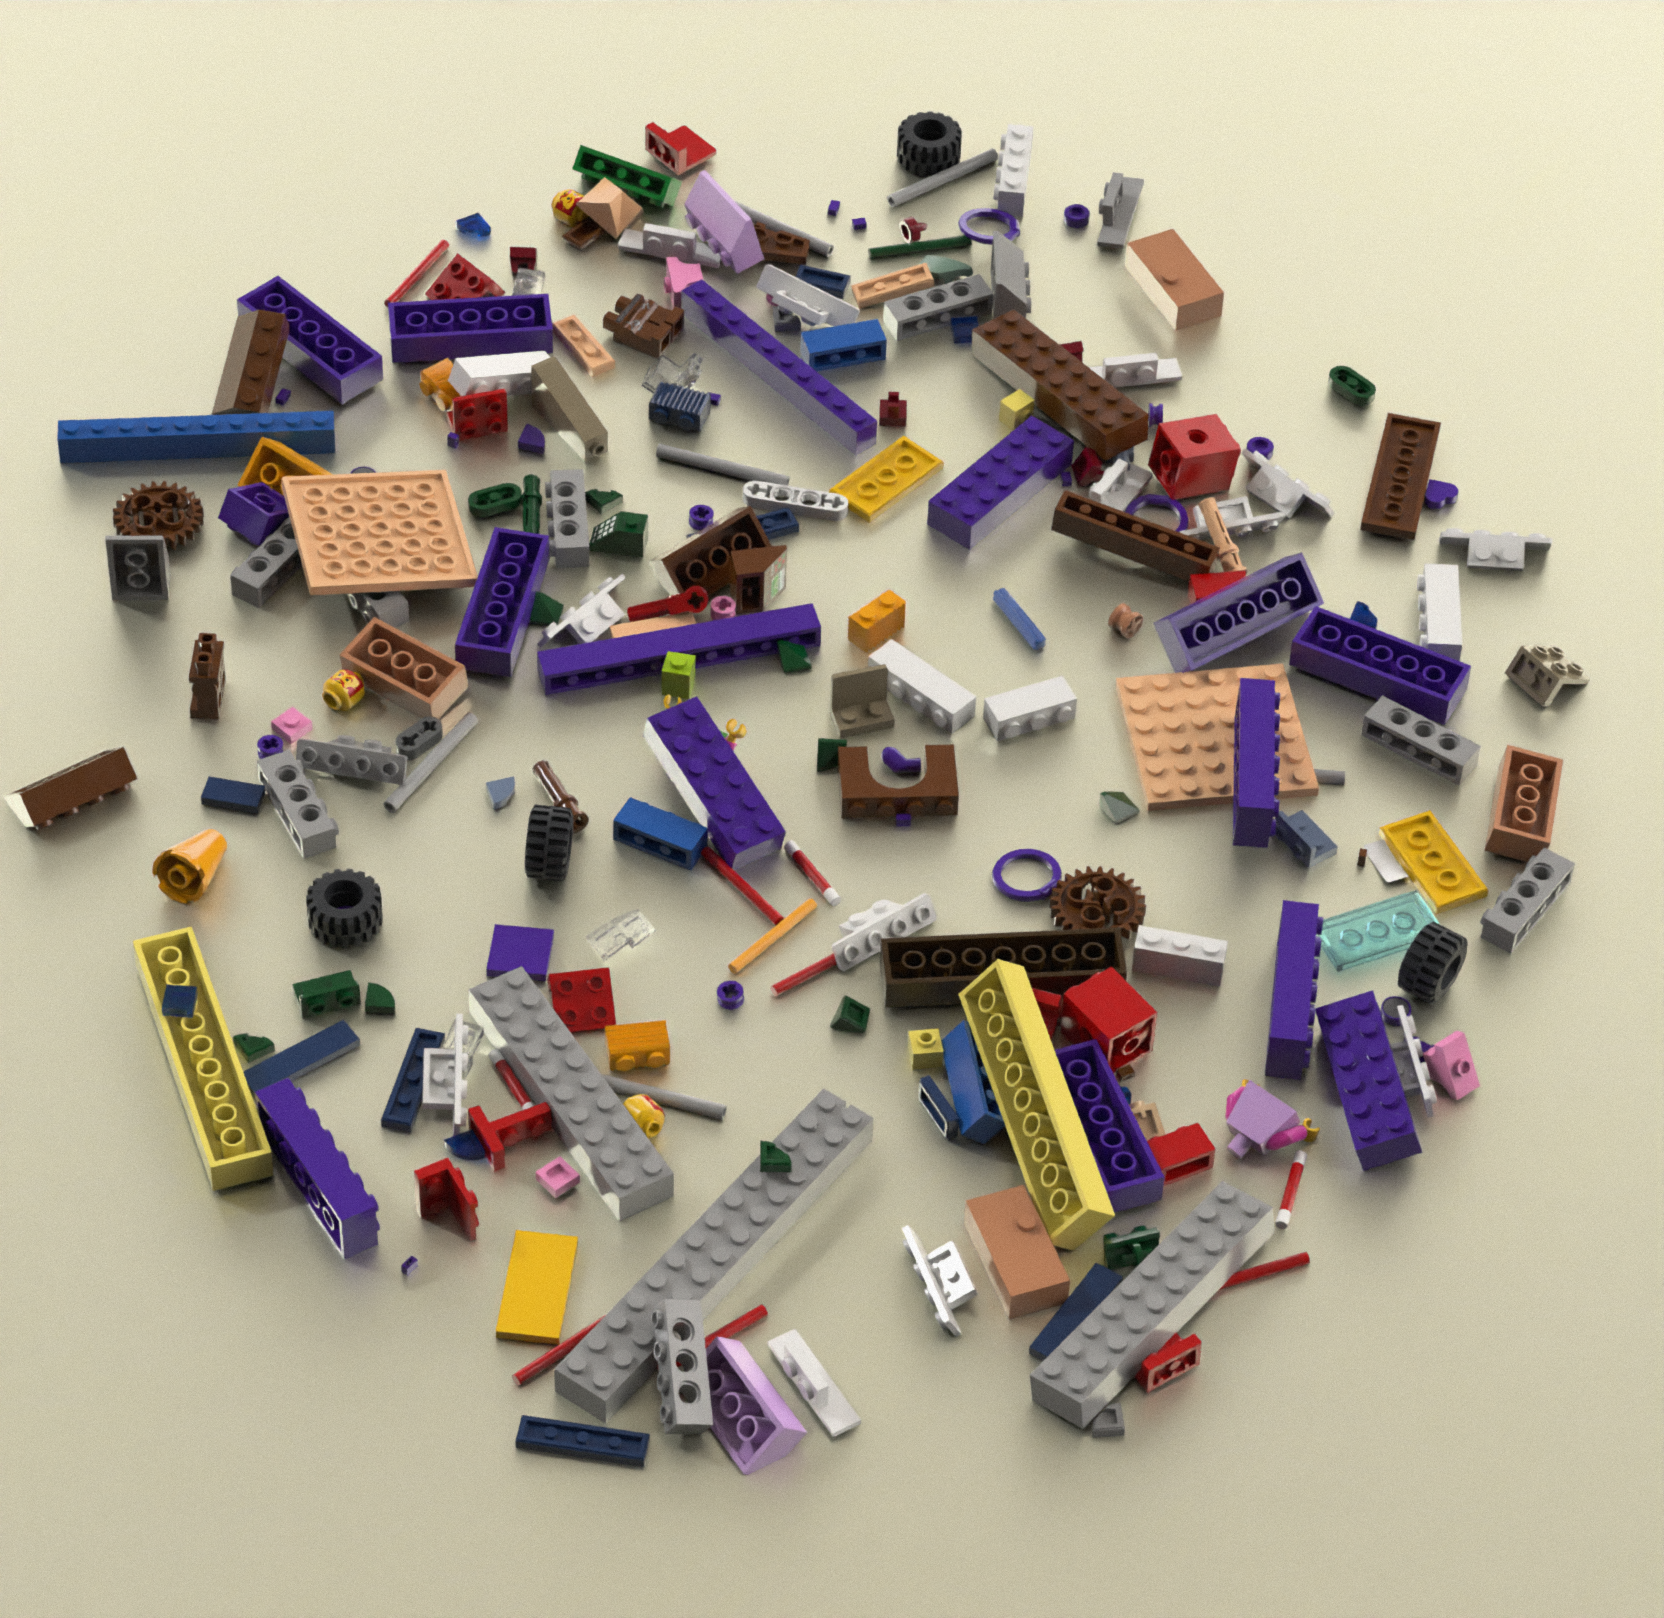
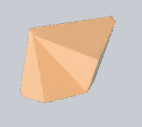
[577,177,644,239]

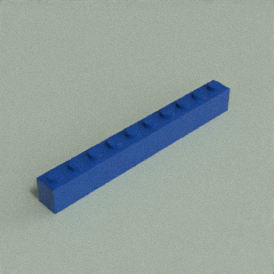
[57,411,336,463]

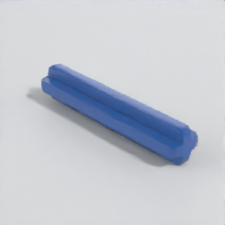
[993,588,1046,650]

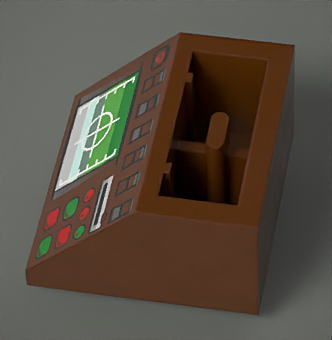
[730,545,787,615]

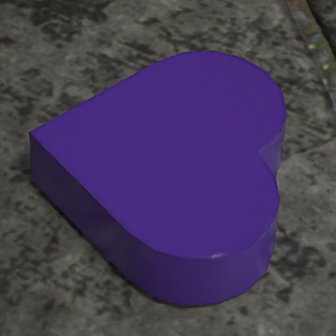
[1424,479,1458,509]

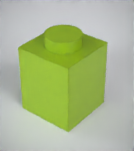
[661,651,696,699]

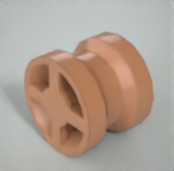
[1108,603,1143,639]

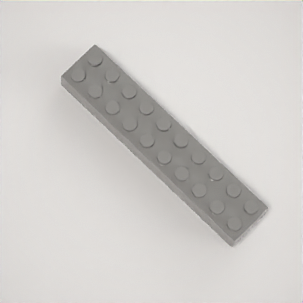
[469,966,674,1221]
[1030,1181,1274,1429]

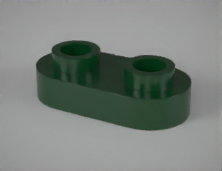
[1328,366,1376,406]
[468,483,522,517]

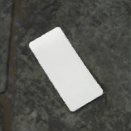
[1364,840,1408,882]

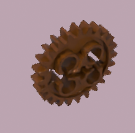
[113,481,204,551]
[1049,866,1146,940]

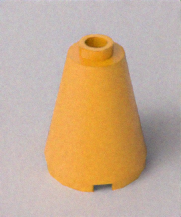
[152,829,227,903]

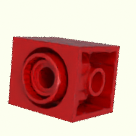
[1148,414,1241,500]
[1060,967,1158,1074]

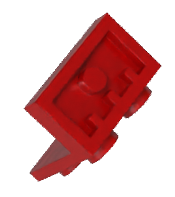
[645,122,717,176]
[425,253,506,300]
[447,389,508,441]
[547,967,616,1033]
[414,1158,479,1242]
[1134,1333,1202,1393]

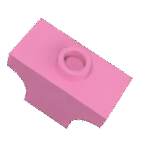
[664,256,703,308]
[1423,1031,1480,1100]

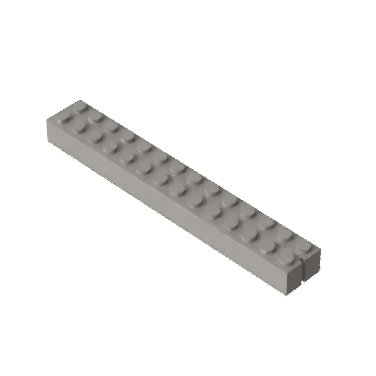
[554,1088,874,1424]

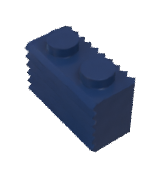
[649,381,711,432]

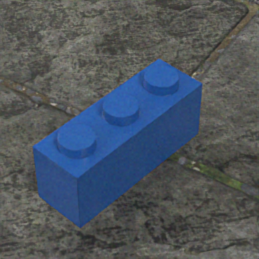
[800,319,887,372]
[613,797,708,870]

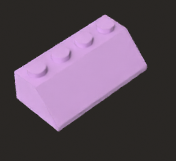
[684,170,764,274]
[706,1336,807,1475]

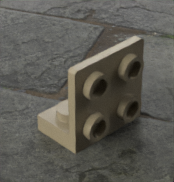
[1505,645,1590,707]
[830,664,895,738]

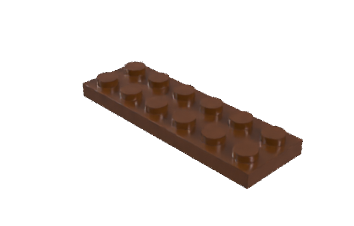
[1360,413,1441,540]

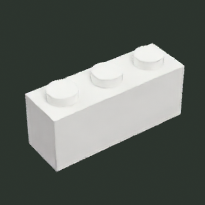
[983,676,1077,741]
[1132,925,1228,987]

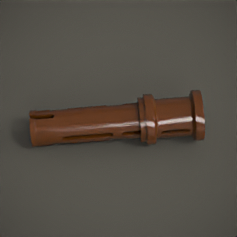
[532,760,589,833]

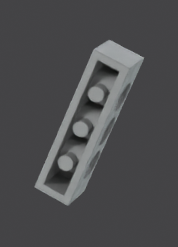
[883,274,993,341]
[545,469,589,568]
[230,517,302,608]
[347,591,409,628]
[1361,696,1481,786]
[257,750,339,859]
[1480,847,1575,954]
[651,1299,713,1434]

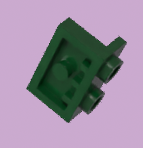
[292,970,361,1018]

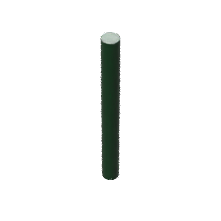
[868,235,972,258]

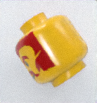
[551,189,588,227]
[322,669,365,711]
[623,1094,665,1139]

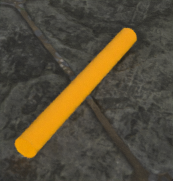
[728,898,817,974]

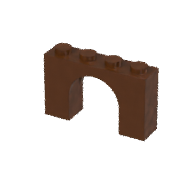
[837,744,959,818]

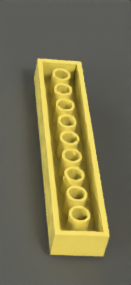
[133,926,274,1191]
[959,959,1115,1250]

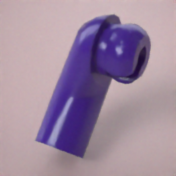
[881,747,921,773]

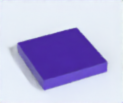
[486,924,554,982]

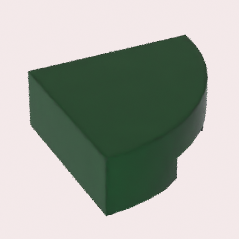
[585,489,623,514]
[365,982,395,1014]
[233,1033,275,1063]
[760,1140,792,1172]

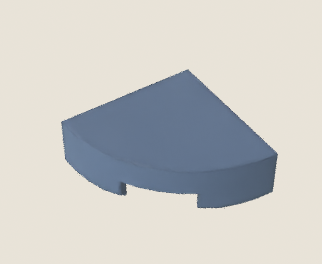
[486,776,515,810]

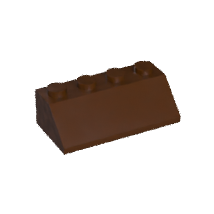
[212,310,290,415]
[649,506,772,604]
[4,747,138,830]

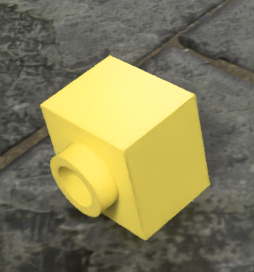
[999,389,1035,431]
[907,1028,943,1070]

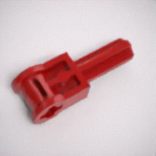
[627,586,709,622]

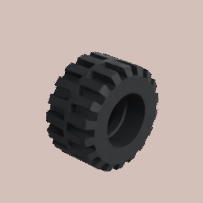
[897,111,962,177]
[525,804,573,881]
[306,868,383,948]
[1398,921,1468,1005]

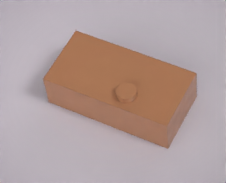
[1125,229,1224,331]
[339,617,469,719]
[1484,745,1563,862]
[963,1185,1070,1319]

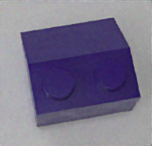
[218,482,289,546]

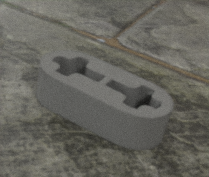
[395,716,443,760]

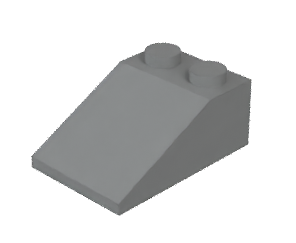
[105,536,171,600]

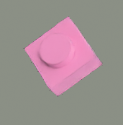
[271,707,313,744]
[536,1156,580,1198]

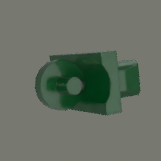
[1103,1225,1160,1270]

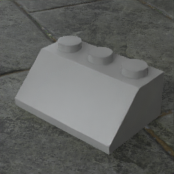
[990,231,1031,319]

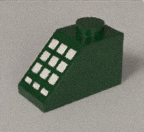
[589,511,648,558]

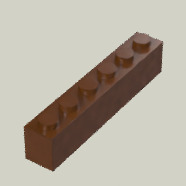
[1051,490,1220,582]

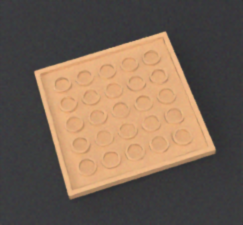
[281,470,478,595]
[1115,663,1319,811]

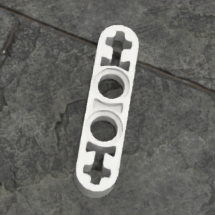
[743,481,848,521]

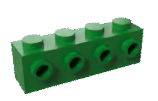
[572,145,682,208]

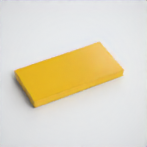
[829,435,944,523]
[1379,810,1489,915]
[496,1230,578,1345]

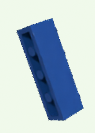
[941,1020,1005,1144]

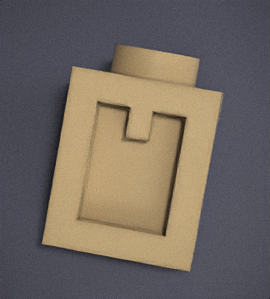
[1129,1101,1165,1141]

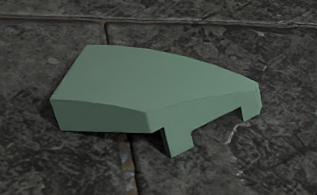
[920,255,973,284]

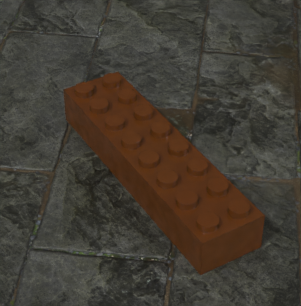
[972,309,1148,461]

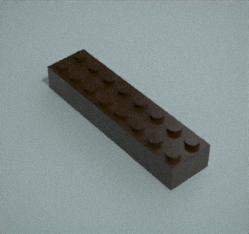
[880,927,1127,1008]

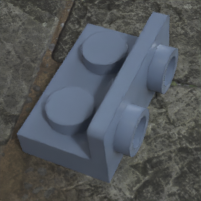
[1275,810,1338,868]

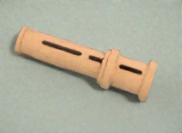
[1198,497,1248,573]

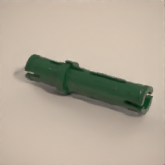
[521,474,542,534]

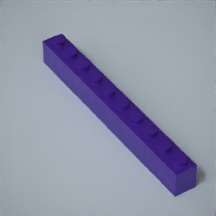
[681,279,877,456]
[537,603,821,695]

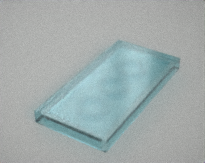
[1316,890,1439,972]

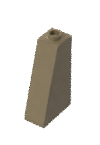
[531,356,608,462]

